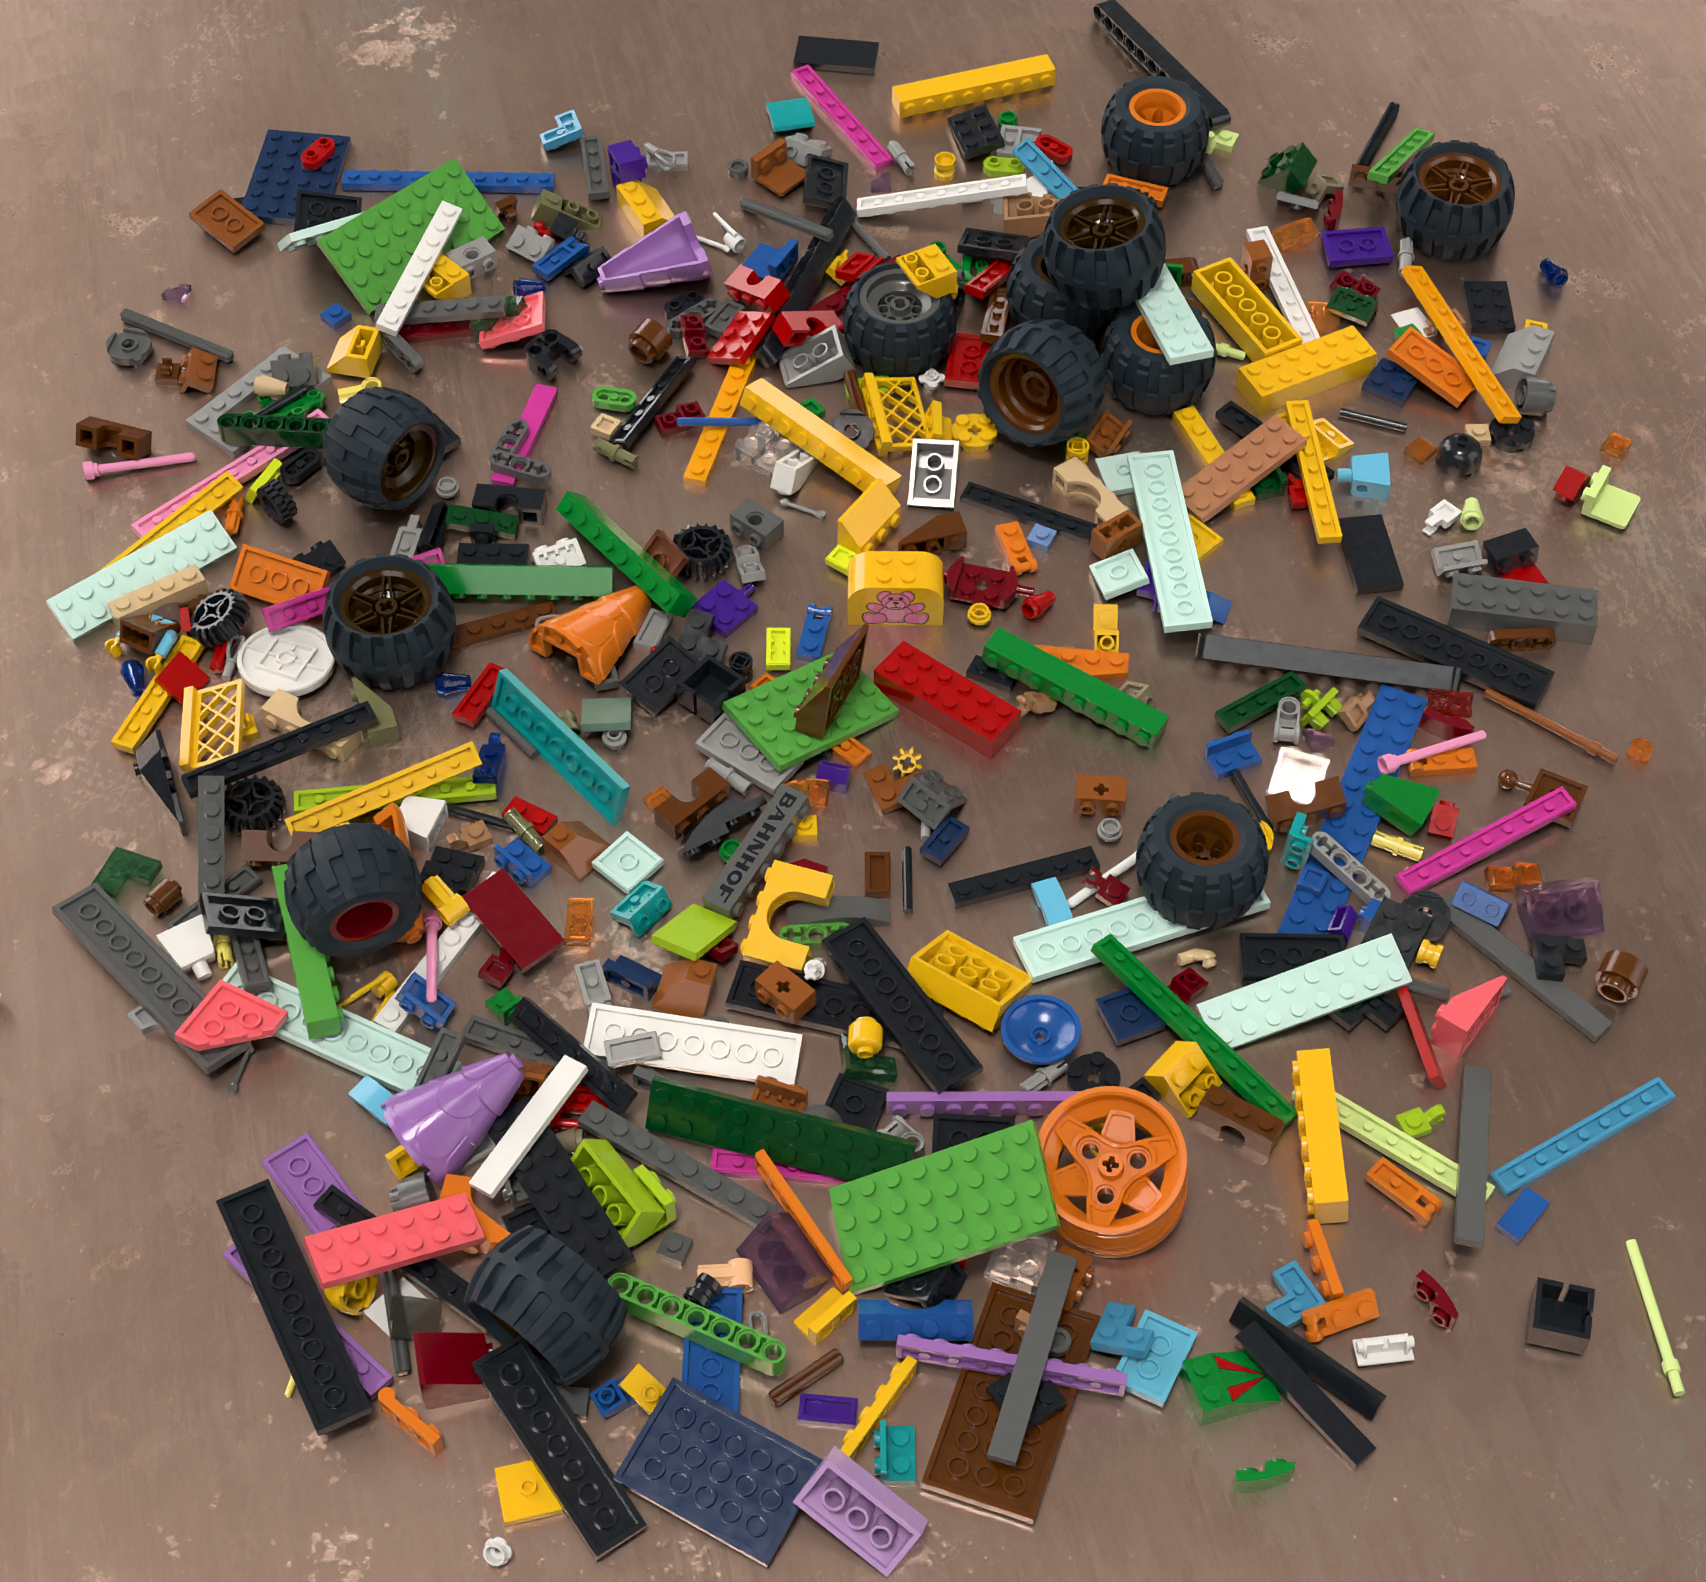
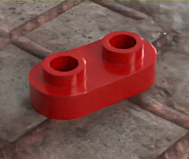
[1035,134,1073,164]
[301,137,336,170]

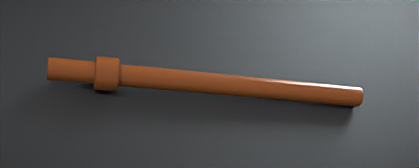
[1483,688,1619,764]

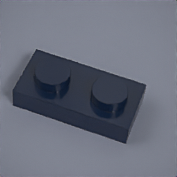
[920,815,969,866]

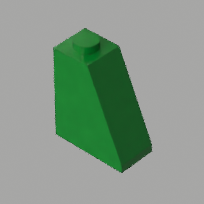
[1361,773,1441,836]

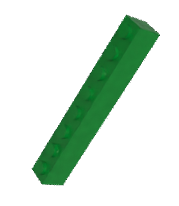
[556,490,698,618]
[425,563,615,600]
[981,627,1169,750]

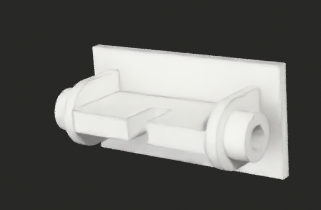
[1352,1333,1415,1367]

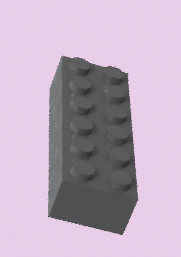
[1447,572,1598,645]

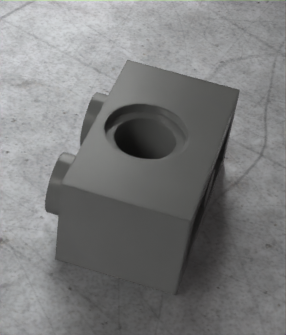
[730,498,784,552]

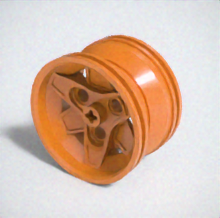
[1038,1086,1188,1258]

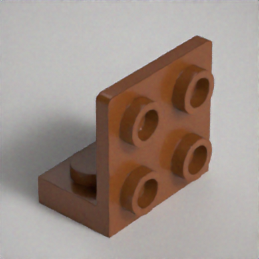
[751,138,805,197]

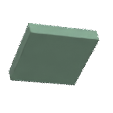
[581,697,632,732]

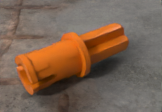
[224,495,245,536]

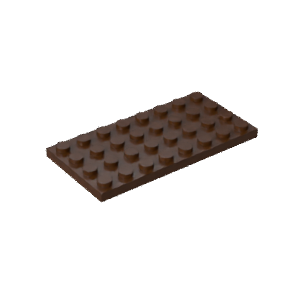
[921,1282,1101,1524]

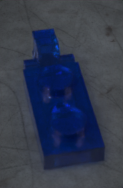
[472,733,506,784]

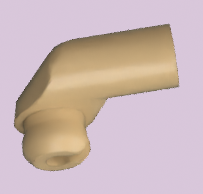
[1177,948,1217,968]

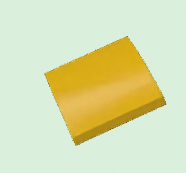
[1314,418,1355,465]

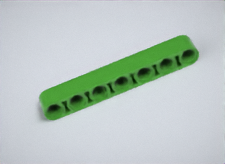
[608,1273,787,1376]

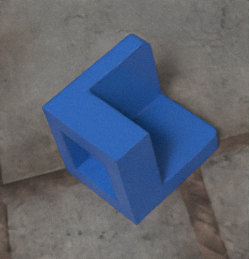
[1206,591,1233,624]

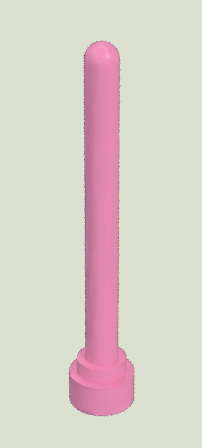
[83,452,196,480]
[1377,730,1486,775]
[423,910,442,1003]

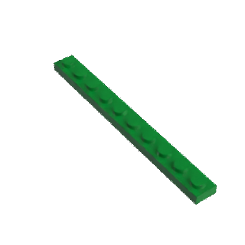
[1090,933,1298,1128]

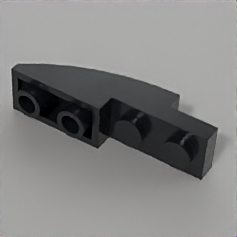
[676,794,768,857]

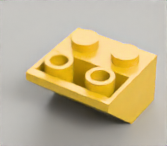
[896,244,957,299]
[422,252,472,300]
[327,325,383,378]
[1143,1041,1222,1118]

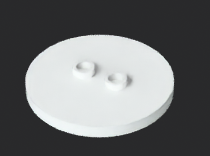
[237,624,336,697]

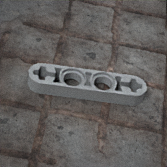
[1310,831,1391,905]

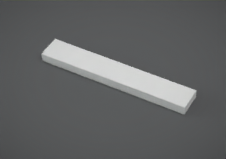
[469,1055,588,1199]

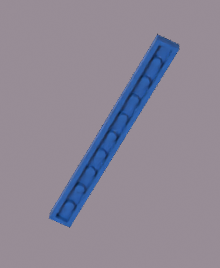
[341,169,555,193]

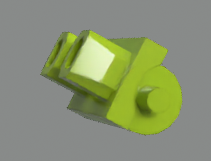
[1299,687,1343,731]

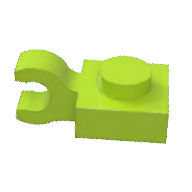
[1394,1104,1446,1139]

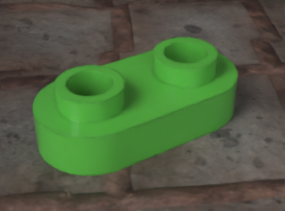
[592,386,637,412]

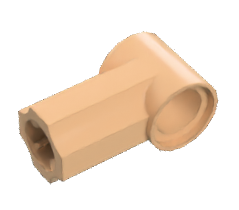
[697,1258,753,1294]

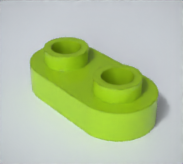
[983,156,1025,178]

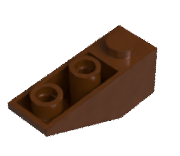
[898,511,967,554]

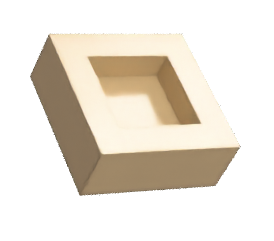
[590,413,622,441]
[1464,424,1491,447]

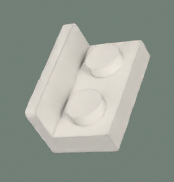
[530,537,586,566]

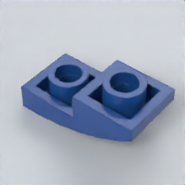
[589,1373,637,1419]

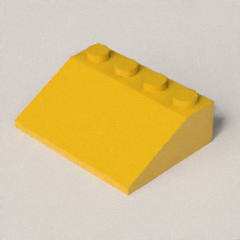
[907,930,1033,1032]

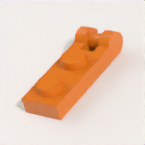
[995,521,1038,576]
[1405,747,1478,777]
[1364,1156,1443,1226]
[1301,1287,1380,1343]
[378,1387,444,1457]

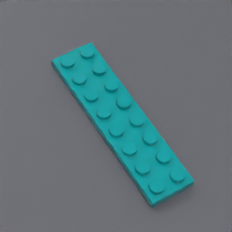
[491,668,630,826]

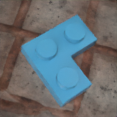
[539,109,585,151]
[1263,1260,1326,1329]
[1090,1301,1155,1359]

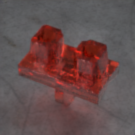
[1427,688,1474,718]

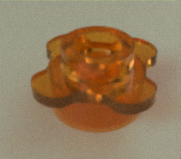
[1625,738,1655,763]

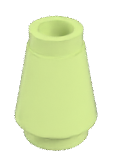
[1460,497,1484,530]

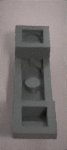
[787,896,891,927]

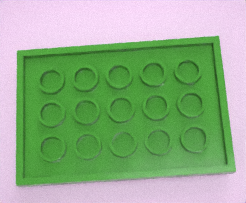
[722,652,899,772]

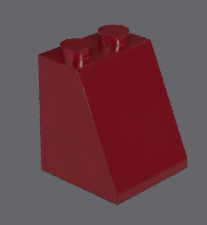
[413,1332,494,1410]

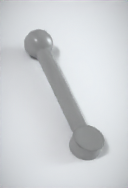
[780,498,826,520]

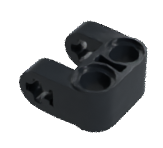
[525,329,582,381]

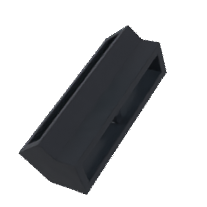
[417,500,448,554]

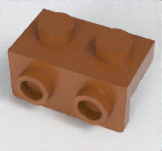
[178,347,218,394]
[1085,410,1133,458]
[750,1075,808,1112]

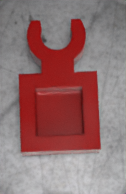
[1287,473,1309,509]

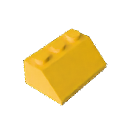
[616,180,675,238]
[837,478,902,554]

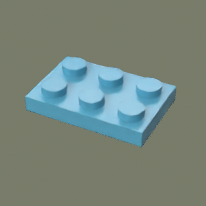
[1116,1309,1198,1408]

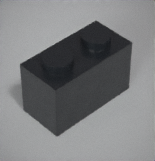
[1481,528,1539,576]

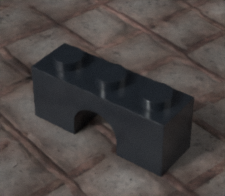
[472,483,547,526]

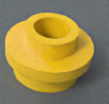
[967,603,991,625]

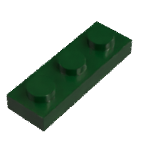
[445,504,518,540]

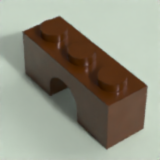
[75,416,152,461]
[654,767,731,841]
[1264,776,1348,832]
[240,830,321,867]
[1196,1084,1284,1157]

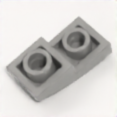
[732,545,766,584]

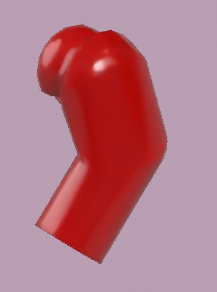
[533,221,558,239]

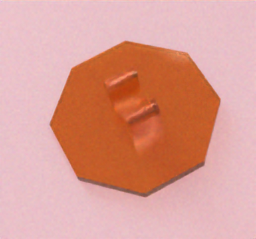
[1305,301,1339,335]

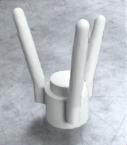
[696,212,746,254]

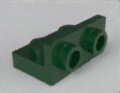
[1326,285,1378,326]
[1251,466,1287,501]

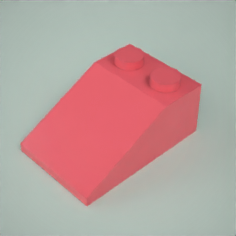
[1430,975,1507,1060]

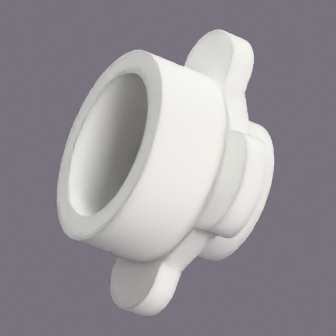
[918,368,945,390]

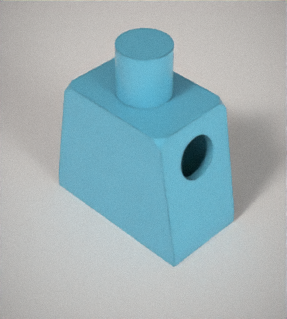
[1336,453,1391,501]

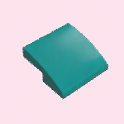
[765,97,815,132]

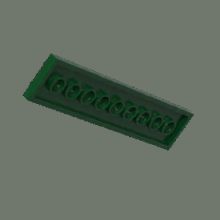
[645,1076,917,1181]

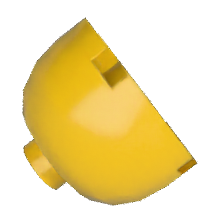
[324,1275,378,1315]

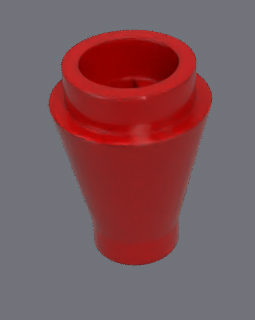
[1021,590,1056,619]

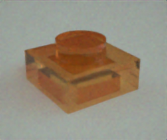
[1600,432,1632,461]

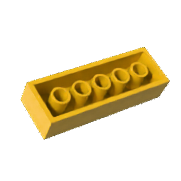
[1191,257,1303,362]
[1236,325,1377,416]
[1292,1048,1349,1224]

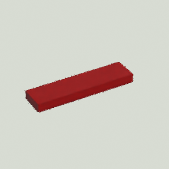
[963,259,1013,300]
[1398,986,1446,1089]

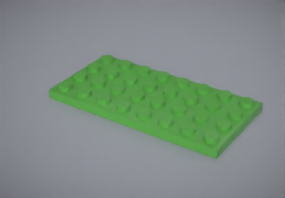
[316,158,505,315]
[829,1120,1061,1295]

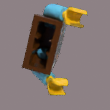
[105,614,181,675]

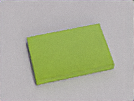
[651,903,737,961]

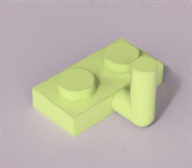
[1205,128,1239,155]

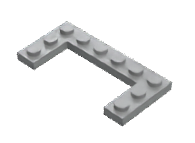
[185,346,332,458]

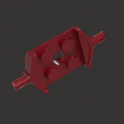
[943,556,1035,609]

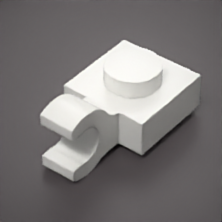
[1422,499,1462,537]

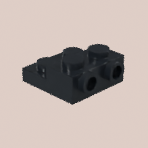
[420,846,485,897]

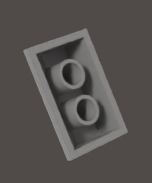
[1491,325,1555,389]

